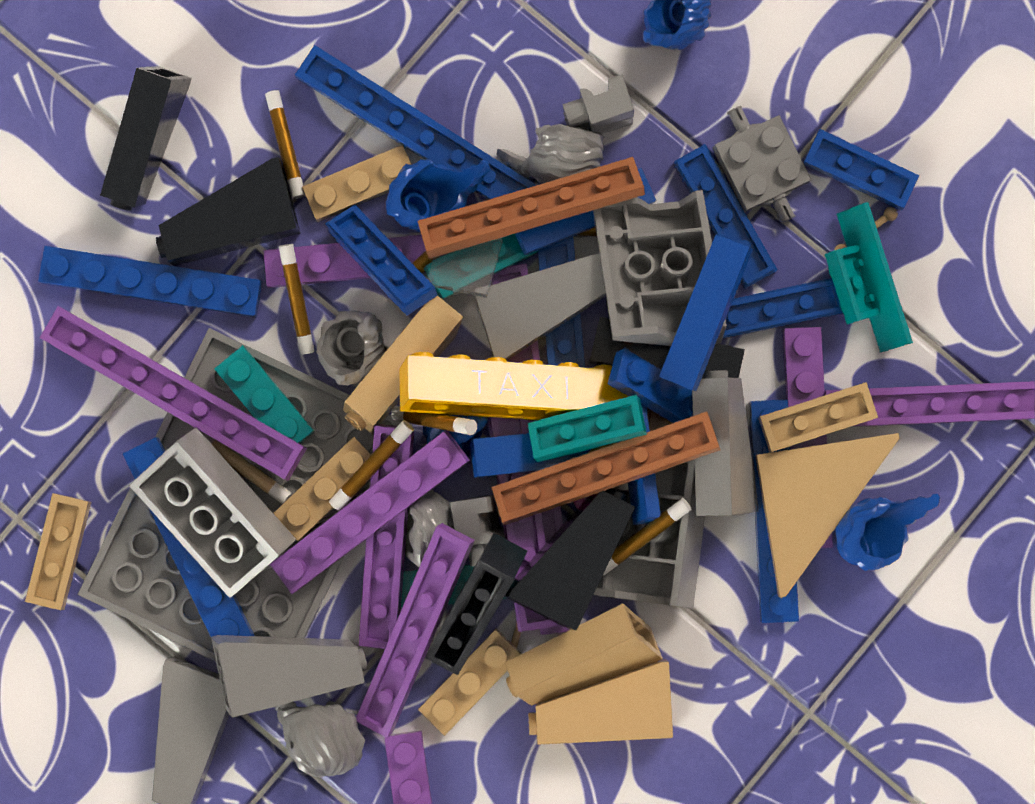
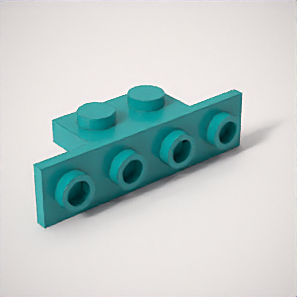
[825,202,913,353]

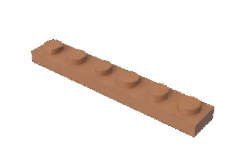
[418,157,645,259]
[491,412,721,525]

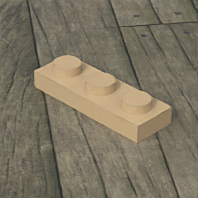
[302,145,411,222]
[758,382,878,452]
[273,437,371,541]
[25,493,92,610]
[418,629,522,736]

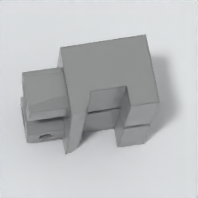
[563,75,634,134]
[450,495,505,566]

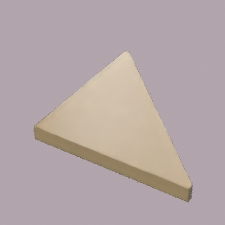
[755,433,900,598]

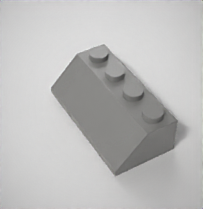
[129,427,296,598]

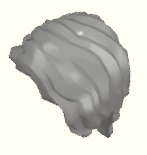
[496,124,605,184]
[316,311,385,386]
[405,490,455,567]
[275,701,365,778]

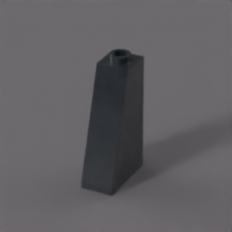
[100,66,192,211]
[156,157,301,266]
[504,488,635,631]

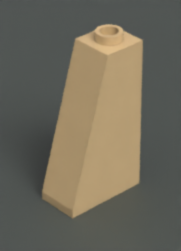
[343,296,463,434]
[505,603,663,706]
[528,660,673,745]

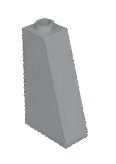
[474,253,606,360]
[692,370,758,516]
[211,635,367,718]
[152,657,230,804]

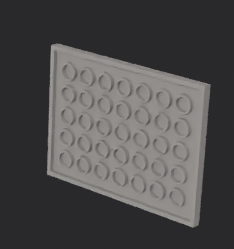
[78,328,401,662]

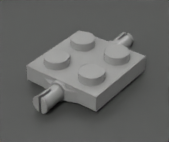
[712,106,811,223]

